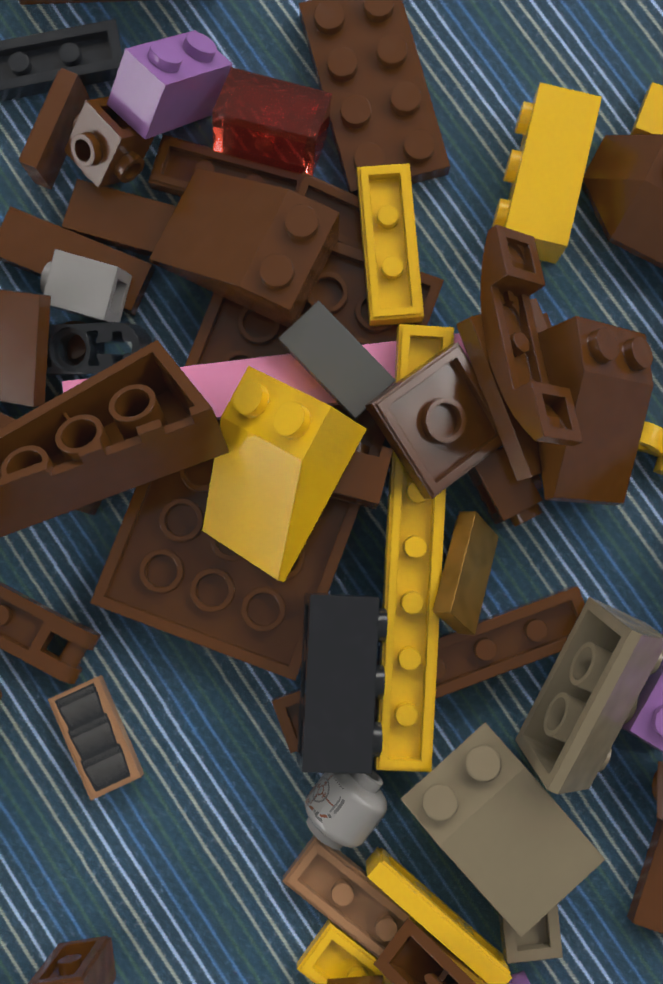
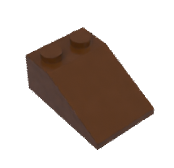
[149,168,339,328]
[537,316,654,506]

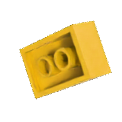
[202,366,367,582]

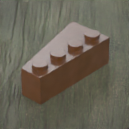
[0,340,229,537]

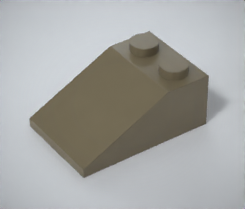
[401,722,605,938]

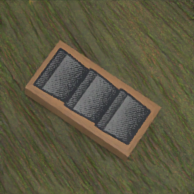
[48,675,144,801]

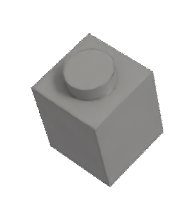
[40,249,132,323]

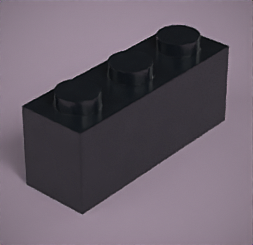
[297,593,387,774]

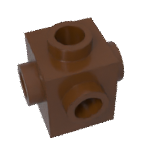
[64,97,155,188]

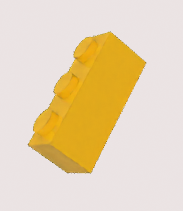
[492,82,602,264]

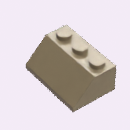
[515,597,663,794]

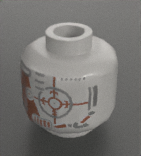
[305,769,387,850]

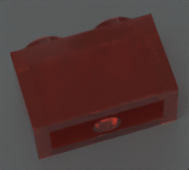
[212,67,332,176]

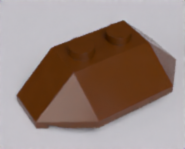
[582,134,663,269]

